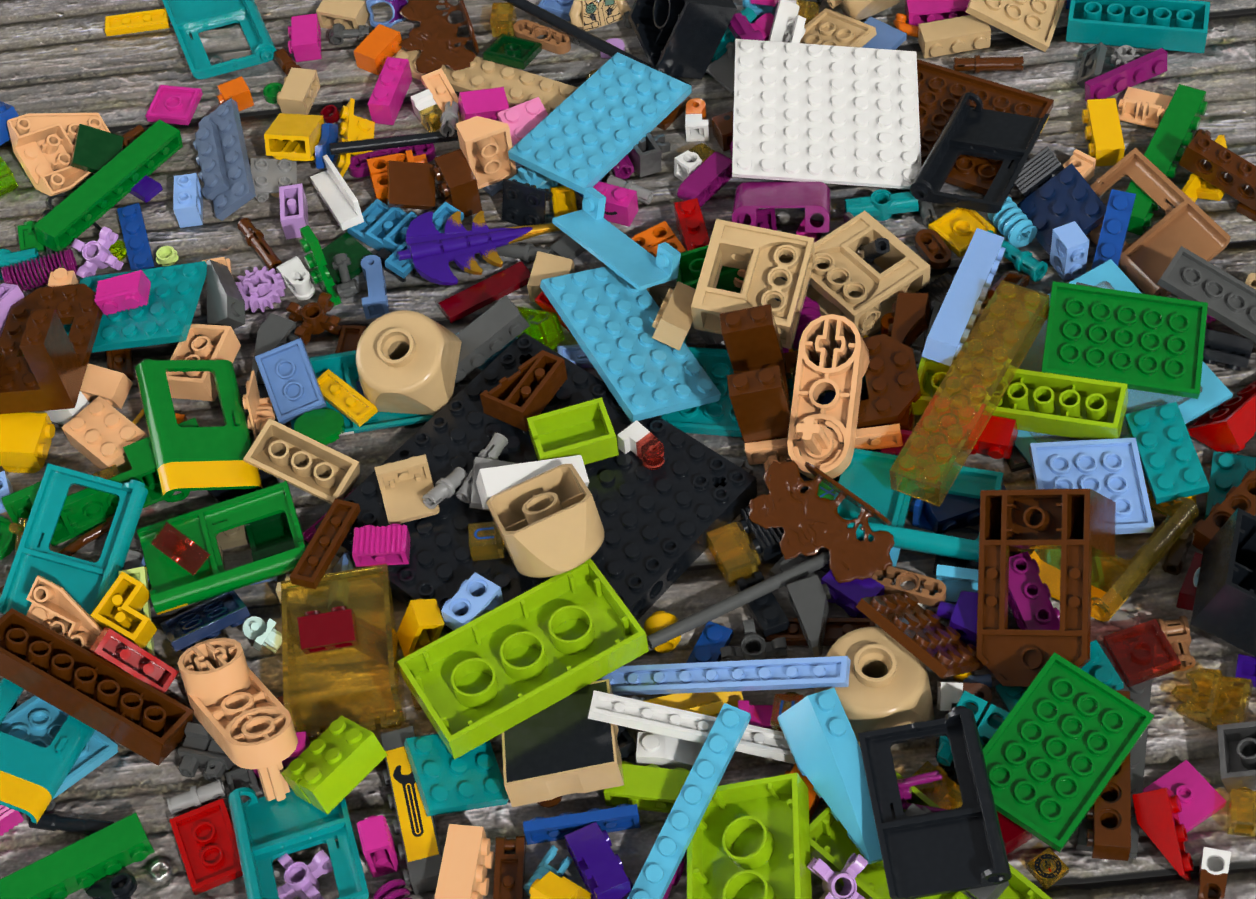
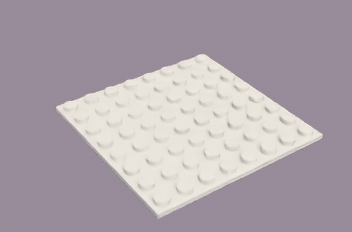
[732,39,921,189]

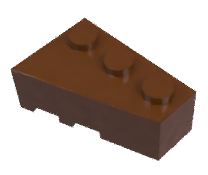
[480,350,567,432]

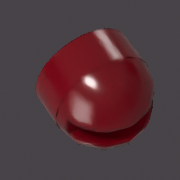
[320,105,340,124]

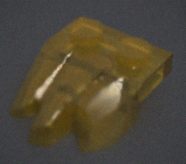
[1171,668,1253,730]

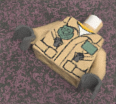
[569,0,631,45]

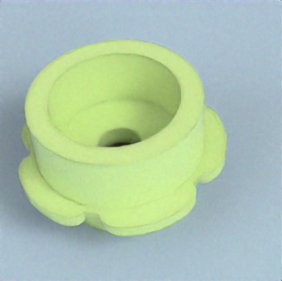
[156,246,179,267]

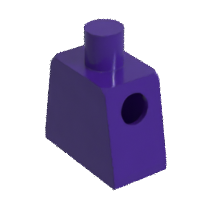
[937,591,978,647]

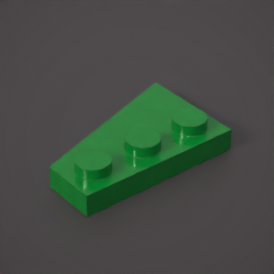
[299,225,342,307]

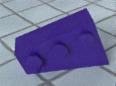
[564,822,633,899]

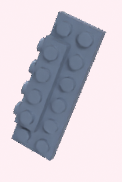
[193,98,256,221]

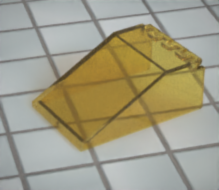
[281,564,406,742]

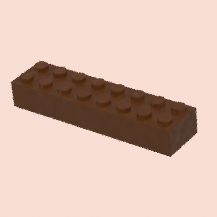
[0,608,194,766]

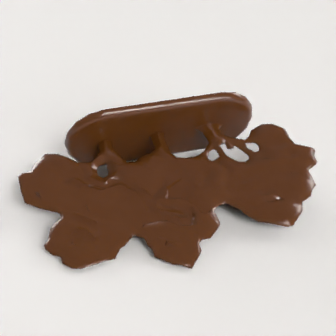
[399,0,479,74]
[749,461,894,583]

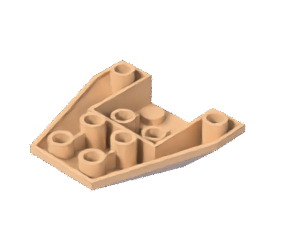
[7,113,111,196]
[26,575,113,665]

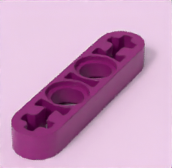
[348,144,436,178]

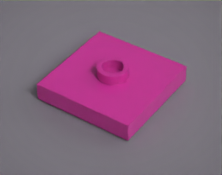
[146,85,203,125]
[1142,760,1227,833]

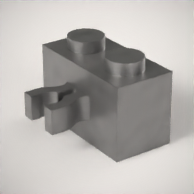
[627,132,671,178]

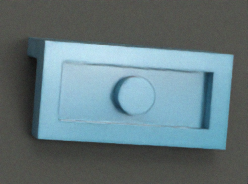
[934,564,978,603]

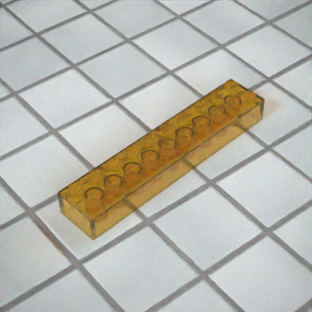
[889,280,1049,507]

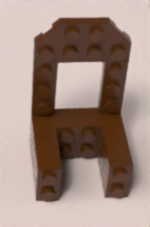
[0,284,103,414]
[720,304,922,443]
[976,489,1116,687]

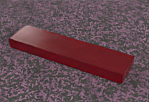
[438,261,531,323]

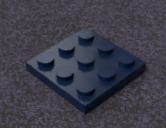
[1017,163,1107,256]
[160,590,251,652]

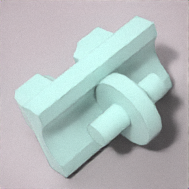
[242,616,286,654]

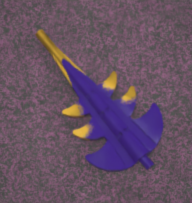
[397,211,561,285]

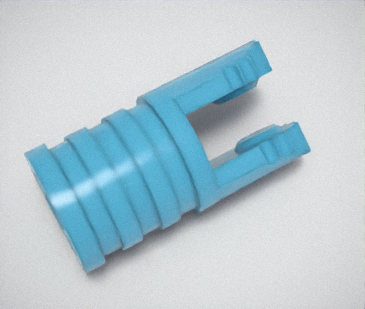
[523,845,573,896]

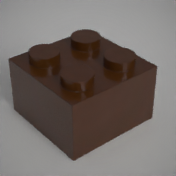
[433,149,482,218]

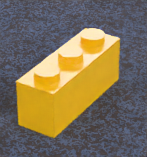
[1082,98,1125,167]

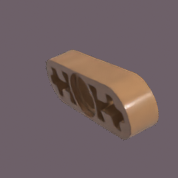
[513,20,571,54]
[871,566,946,607]

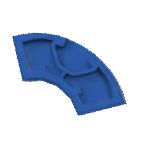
[315,123,338,169]

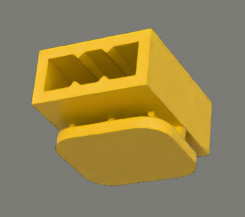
[264,113,324,161]
[0,412,55,473]

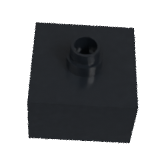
[628,0,737,79]
[1190,508,1256,657]

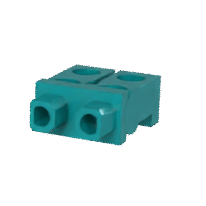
[936,690,1010,767]

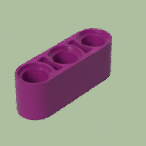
[677,152,732,208]

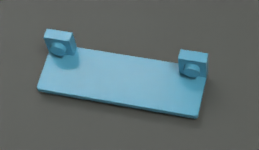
[552,187,681,290]

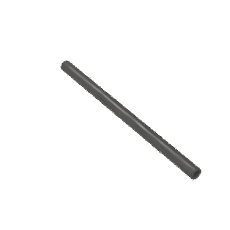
[647,550,830,649]

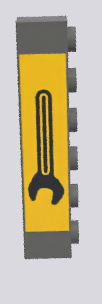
[380,726,443,895]

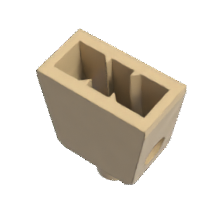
[527,251,575,302]

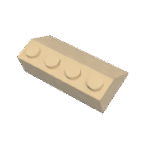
[243,418,360,504]

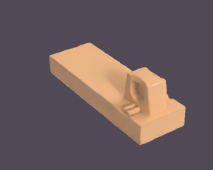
[421,68,462,129]

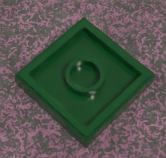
[483,34,542,70]
[70,124,124,173]
[322,232,373,285]

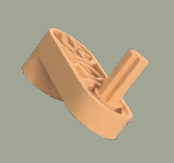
[787,314,870,480]
[177,638,298,802]

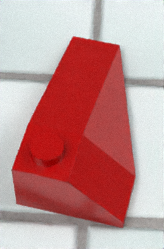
[1187,380,1256,453]

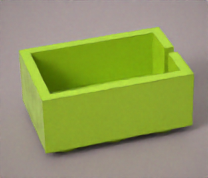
[527,397,619,465]
[281,715,388,815]

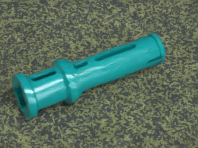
[988,230,1048,282]

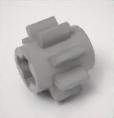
[1110,45,1140,69]

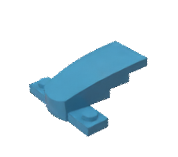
[347,199,464,279]

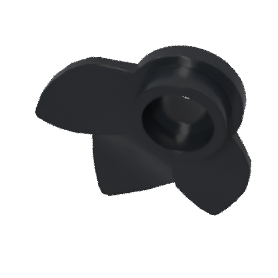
[86,873,137,899]

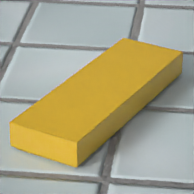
[105,8,170,36]
[317,369,378,427]

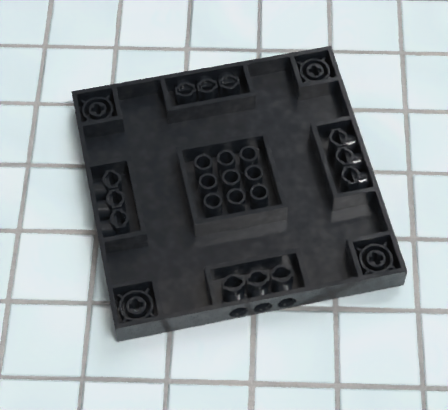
[315,332,757,635]

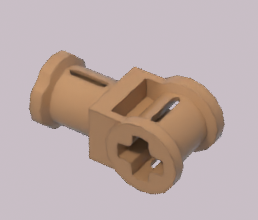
[1156,615,1196,672]

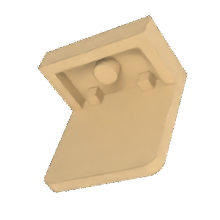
[374,454,440,524]

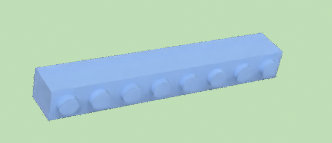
[921,228,1006,367]

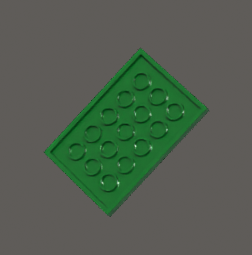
[1041,281,1208,399]
[983,652,1155,853]

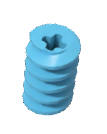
[988,196,1037,248]

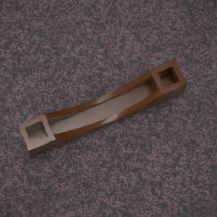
[876,292,931,431]

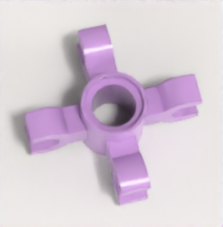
[71,226,124,278]
[277,850,333,899]
[806,853,868,899]

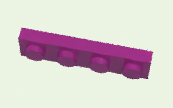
[1085,48,1167,102]

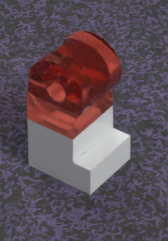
[617,420,665,470]

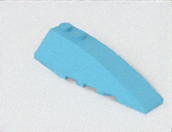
[777,688,883,864]

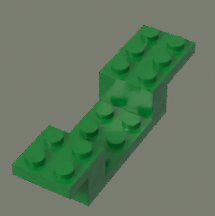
[1,418,199,547]

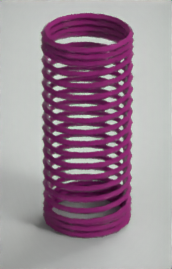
[1,248,79,292]

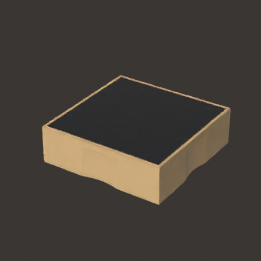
[502,679,624,807]

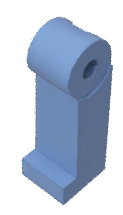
[361,255,389,320]

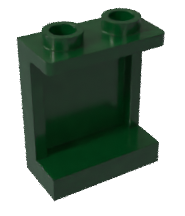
[245,513,295,562]

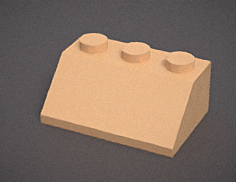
[456,116,517,189]

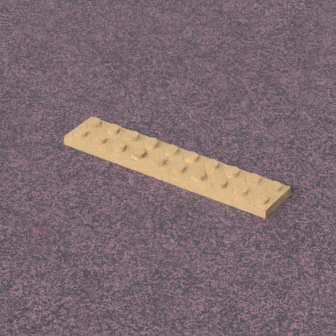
[393,47,578,115]

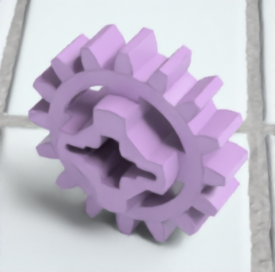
[235,266,286,313]

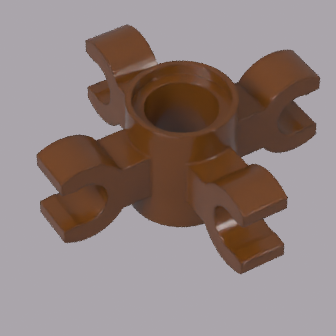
[286,292,342,346]

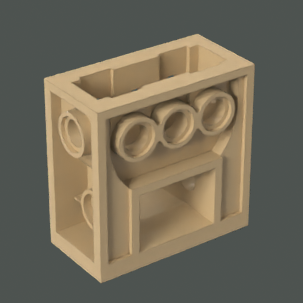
[806,211,930,340]
[691,219,815,349]

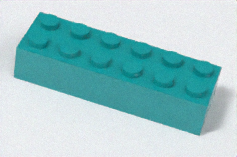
[1066,0,1210,53]

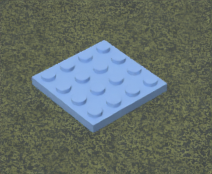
[1029,437,1155,535]

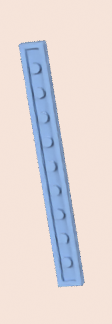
[597,656,851,696]

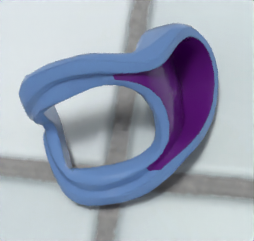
[366,0,408,29]

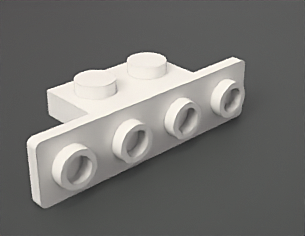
[768,0,806,43]

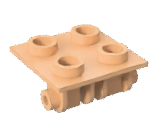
[1118,87,1173,129]
[243,371,276,440]

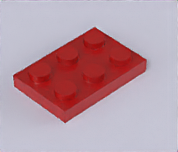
[169,798,243,895]

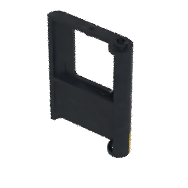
[910,92,1050,214]
[858,706,1012,899]

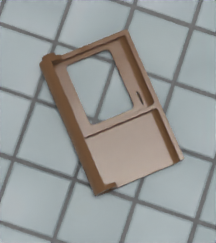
[1086,147,1231,297]

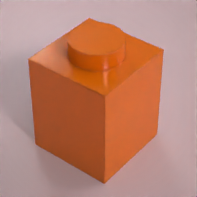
[217,76,254,111]

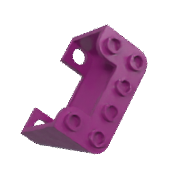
[732,182,830,233]

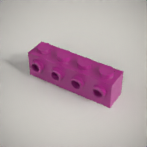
[1008,551,1060,630]

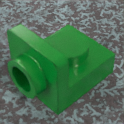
[17,221,45,253]

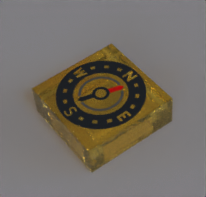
[1026,848,1069,890]

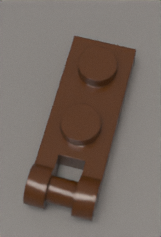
[493,836,526,899]

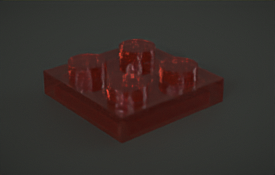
[1103,619,1181,687]

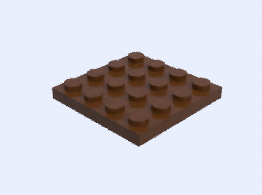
[856,592,984,679]

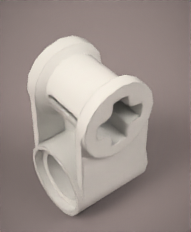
[276,256,315,300]

